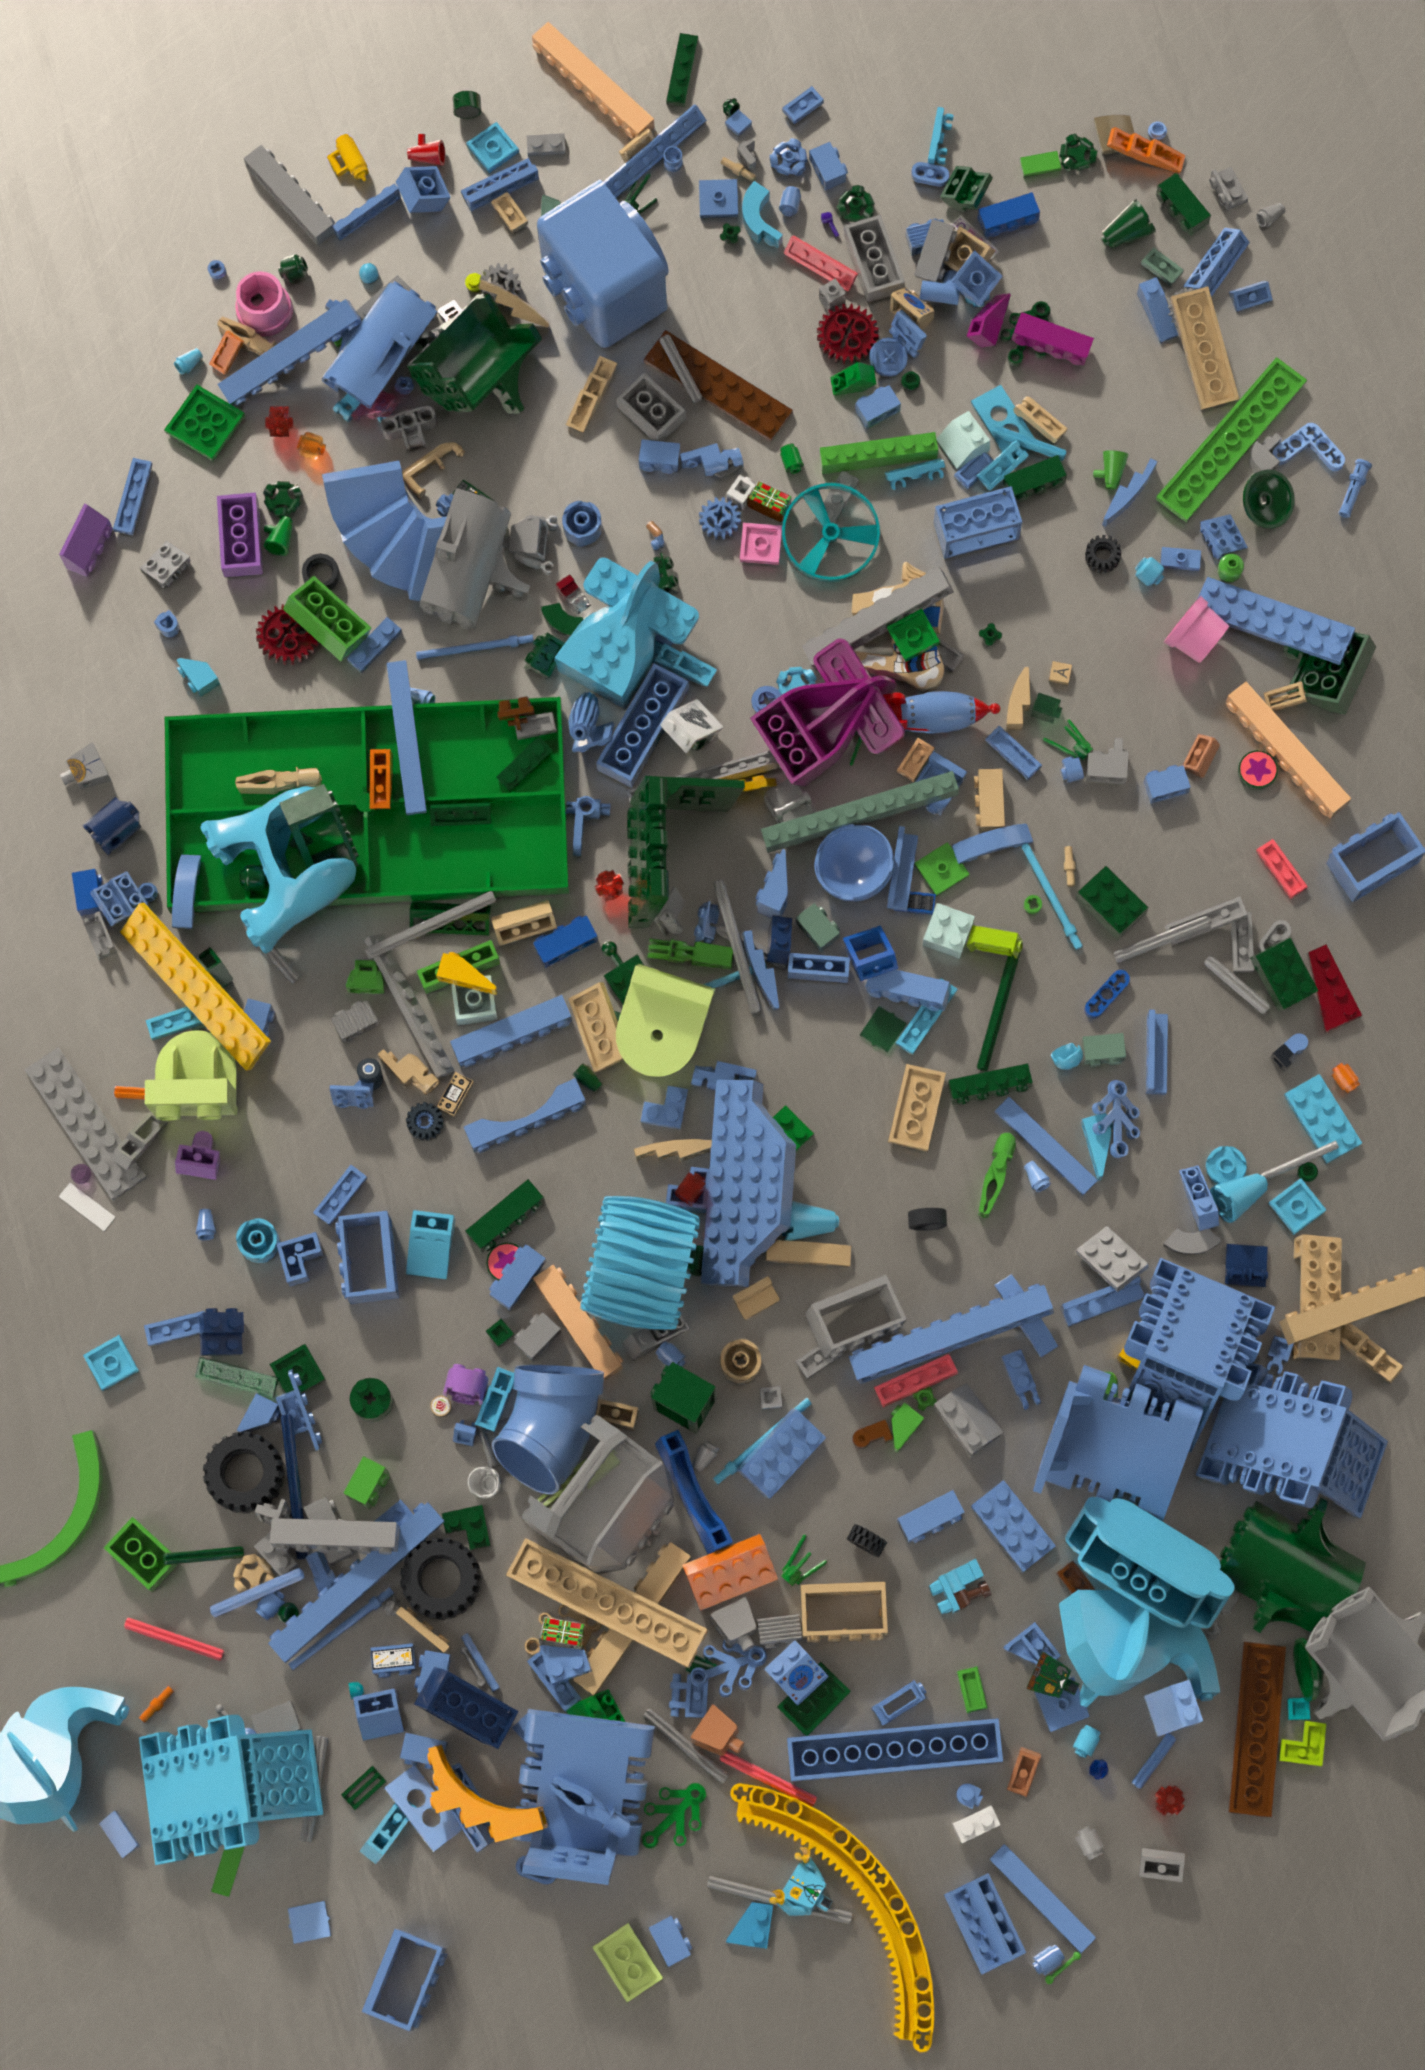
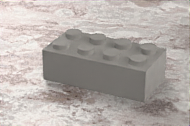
[844,215,905,303]

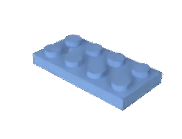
[971,1480,1056,1572]

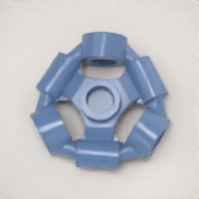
[769,138,808,176]

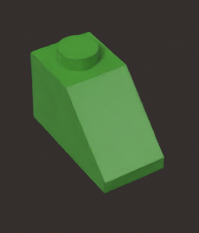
[891,1403,924,1453]

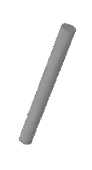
[1261,1141,1339,1180]

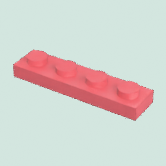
[783,236,858,291]
[874,1354,958,1408]

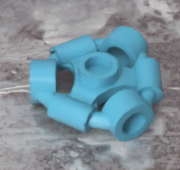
[776,667,817,695]

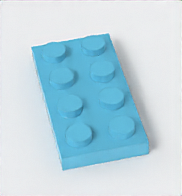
[1284,1074,1362,1164]

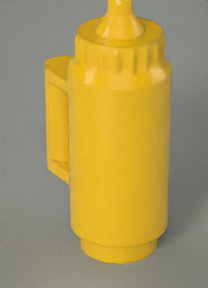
[327,134,369,181]

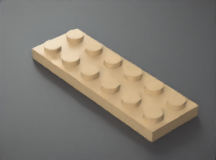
[1170,287,1239,410]

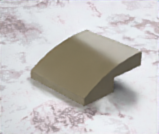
[1093,115,1134,155]

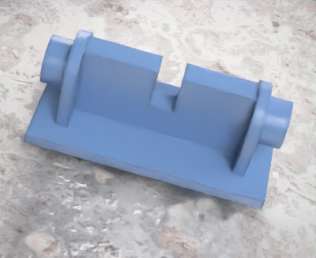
[694,901,720,944]

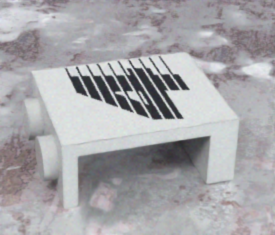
[660,699,723,753]

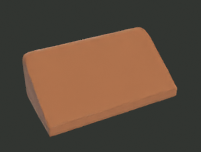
[1182,734,1220,778]

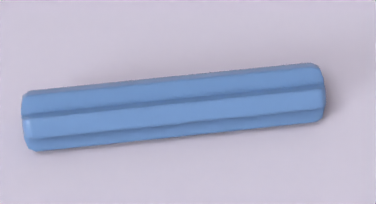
[1132,1733,1176,1789]

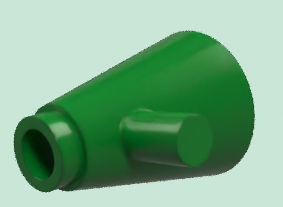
[263,516,293,557]

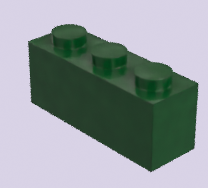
[1156,173,1211,236]
[1003,455,1067,503]

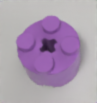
[443,1364,489,1405]

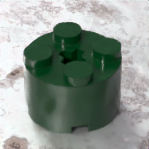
[349,1378,393,1422]

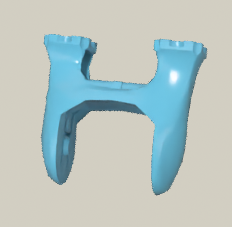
[200,786,356,954]

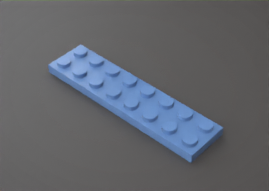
[1198,577,1355,665]

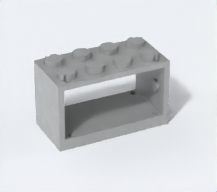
[805,1275,907,1359]

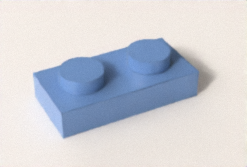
[782,86,824,124]

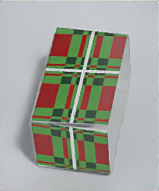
[539,1617,584,1650]

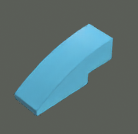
[475,1367,514,1432]

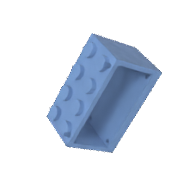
[933,486,1022,559]
[1326,812,1425,902]
[335,1211,399,1304]
[362,1929,448,2031]

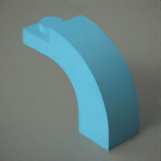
[742,181,783,248]

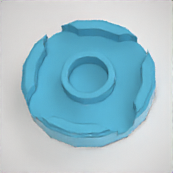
[1205,1146,1247,1184]

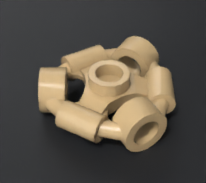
[233,1554,276,1593]

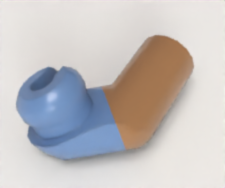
[646,521,665,551]

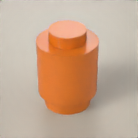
[1331,1063,1360,1094]

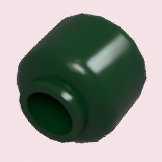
[278,254,308,283]
[240,865,268,891]

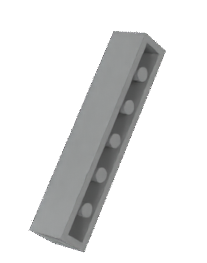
[244,145,335,246]
[270,1518,400,1555]

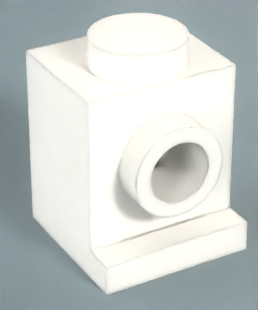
[727,475,755,510]

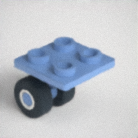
[329,1058,383,1109]

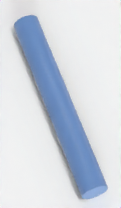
[461,1633,500,1692]

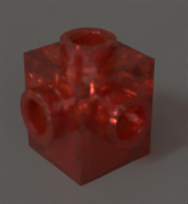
[265,406,294,437]
[594,870,624,902]
[1153,1785,1185,1817]

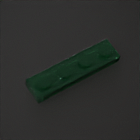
[195,1357,279,1398]

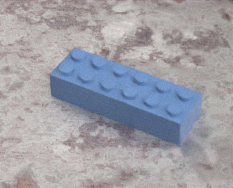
[596,664,689,788]

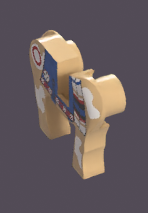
[852,562,945,693]

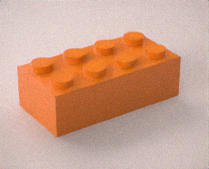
[682,1534,778,1611]

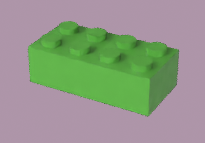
[283,576,372,661]

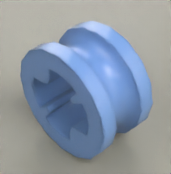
[207,260,226,279]

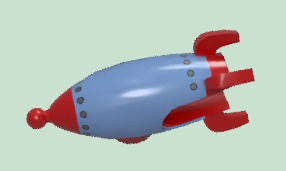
[883,691,1001,734]

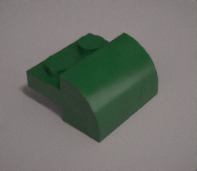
[940,166,993,212]

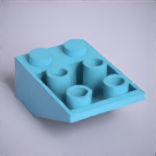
[406,1210,456,1280]

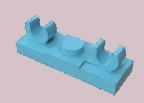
[928,107,954,164]
[884,458,945,490]

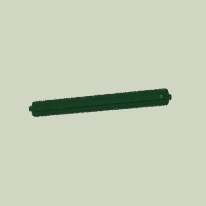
[976,952,1021,1071]

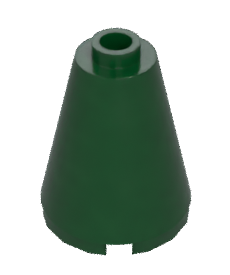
[1100,199,1156,249]

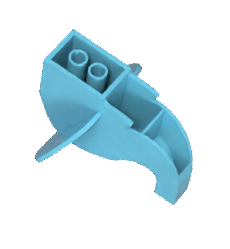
[1059,1590,1220,1708]
[0,1687,130,1832]

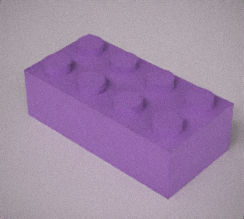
[217,492,263,578]

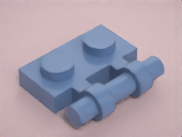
[889,310,927,358]
[669,1674,708,1718]

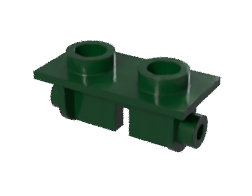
[653,552,679,594]

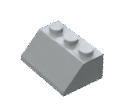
[933,1383,1003,1457]

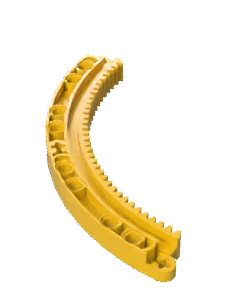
[730,1783,934,2052]

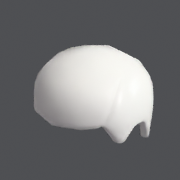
[467,1467,502,1499]

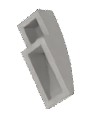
[111,1111,167,1170]

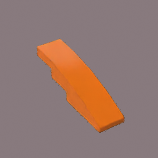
[1107,127,1185,173]

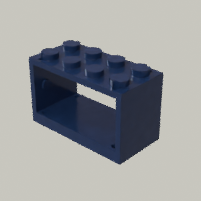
[414,1667,519,1749]

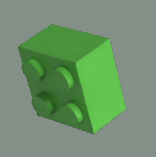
[344,1456,390,1510]

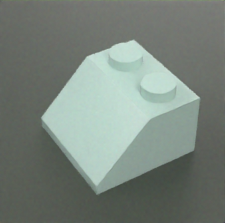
[936,411,990,470]

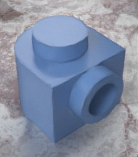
[154,610,180,637]
[1060,757,1084,783]
[956,1783,983,1809]

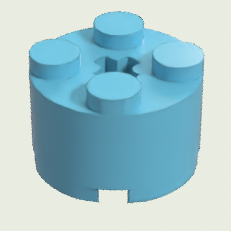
[236,1218,280,1263]

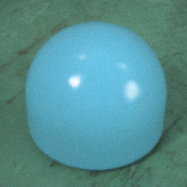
[359,263,379,284]

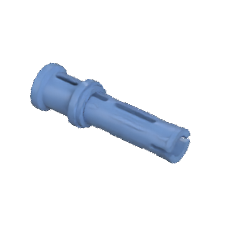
[1338,459,1372,518]

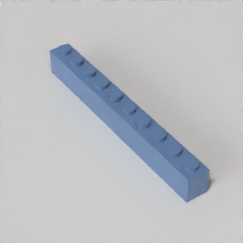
[268,1502,445,1663]

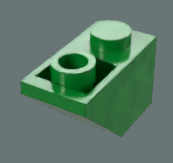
[830,362,877,396]

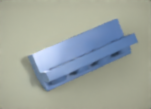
[944,1873,1026,1975]

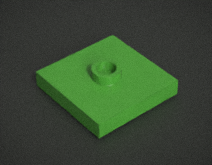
[914,842,970,897]

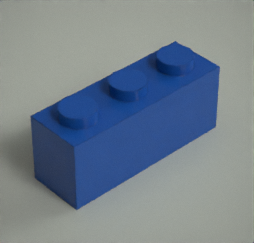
[977,192,1040,237]
[533,915,598,968]

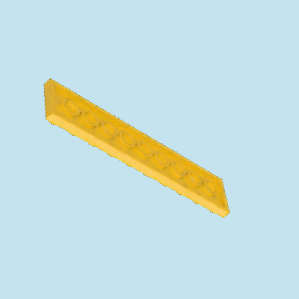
[120,903,271,1071]

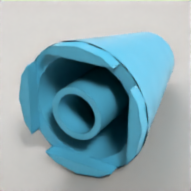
[1210,1173,1268,1223]
[782,1201,839,1241]

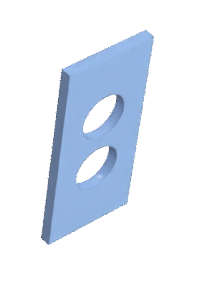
[384,1766,462,1852]

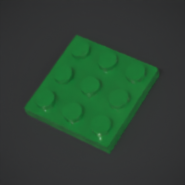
[164,384,246,461]

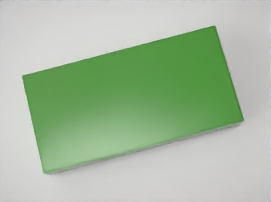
[1020,151,1061,178]
[957,1667,987,1713]

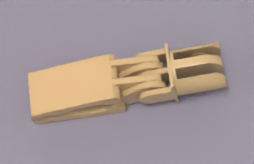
[217,316,277,356]
[235,767,322,794]

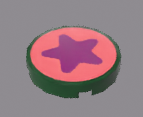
[1238,750,1278,790]
[486,1242,519,1281]

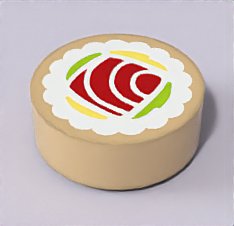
[431,1396,452,1417]

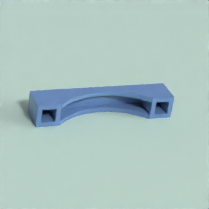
[464,1078,586,1153]

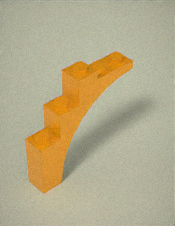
[427,1745,548,1842]

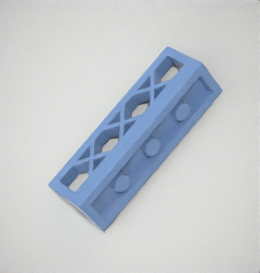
[461,158,539,211]
[1183,228,1250,297]
[887,826,918,911]
[1146,1010,1168,1095]
[1060,1276,1145,1327]
[432,1763,494,1853]

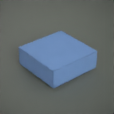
[725,109,752,137]

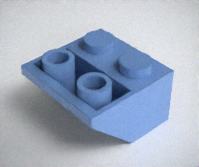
[353,1688,405,1741]

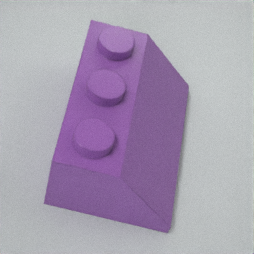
[59,503,113,577]

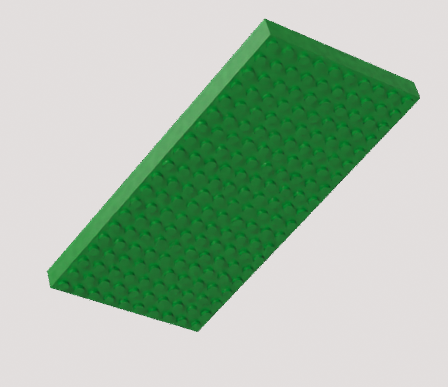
[164,697,569,914]

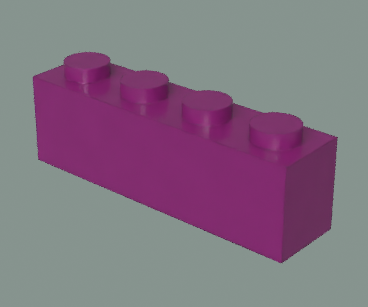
[1011,312,1094,366]

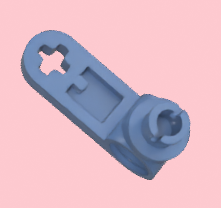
[566,796,611,856]

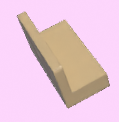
[732,1276,780,1320]

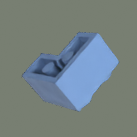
[666,1167,710,1214]
[276,1232,324,1287]

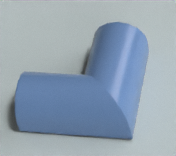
[920,270,960,305]

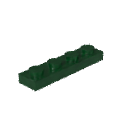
[666,33,699,107]

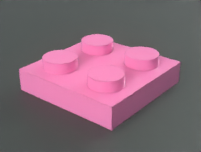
[740,523,782,565]

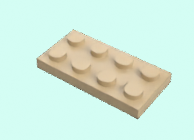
[568,982,623,1073]
[888,1064,946,1152]

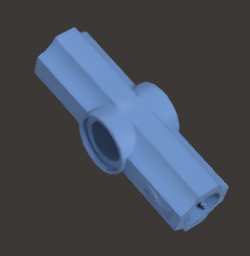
[306,1551,336,1593]

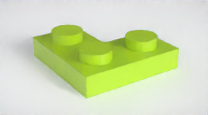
[1279,1721,1326,1767]

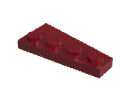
[1307,944,1362,1033]

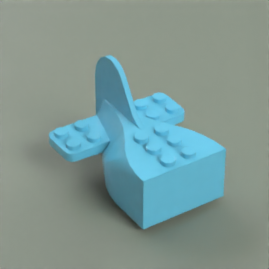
[555,558,699,710]

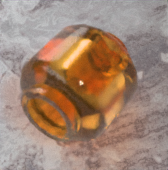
[296,432,326,460]

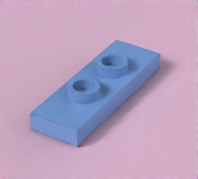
[985,725,1042,780]

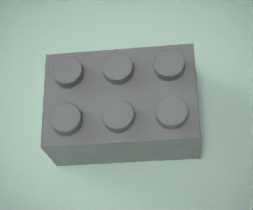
[617,373,686,442]

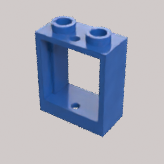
[843,925,898,982]

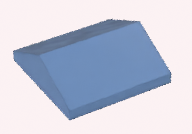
[951,251,1003,306]

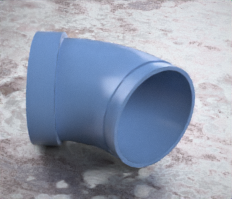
[492,1365,604,1495]

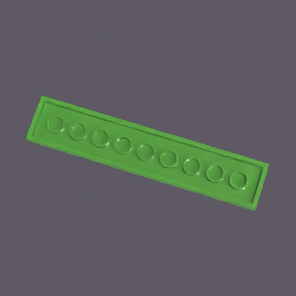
[1156,357,1307,523]

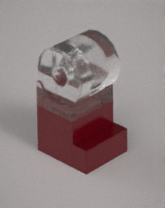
[556,574,591,615]

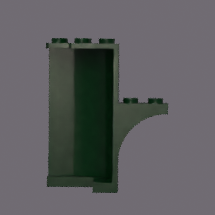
[407,293,542,414]
[1219,1498,1366,1633]

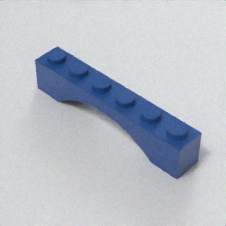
[655,1430,733,1554]

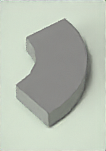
[1163,1228,1221,1254]

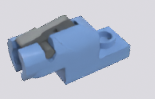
[680,443,744,478]

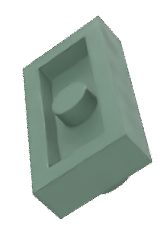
[1141,247,1184,286]

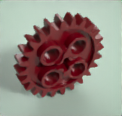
[817,303,879,365]
[256,604,318,665]

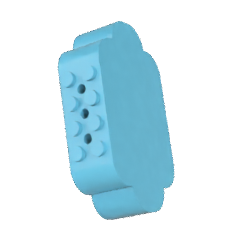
[1065,1497,1234,1628]

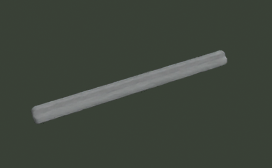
[713,879,761,1014]
[365,891,496,959]
[707,1876,853,1924]

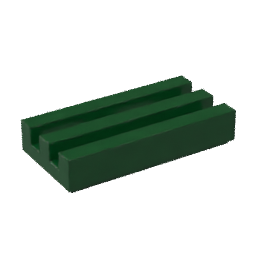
[341,1765,387,1811]

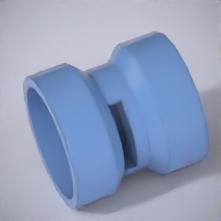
[663,146,683,172]

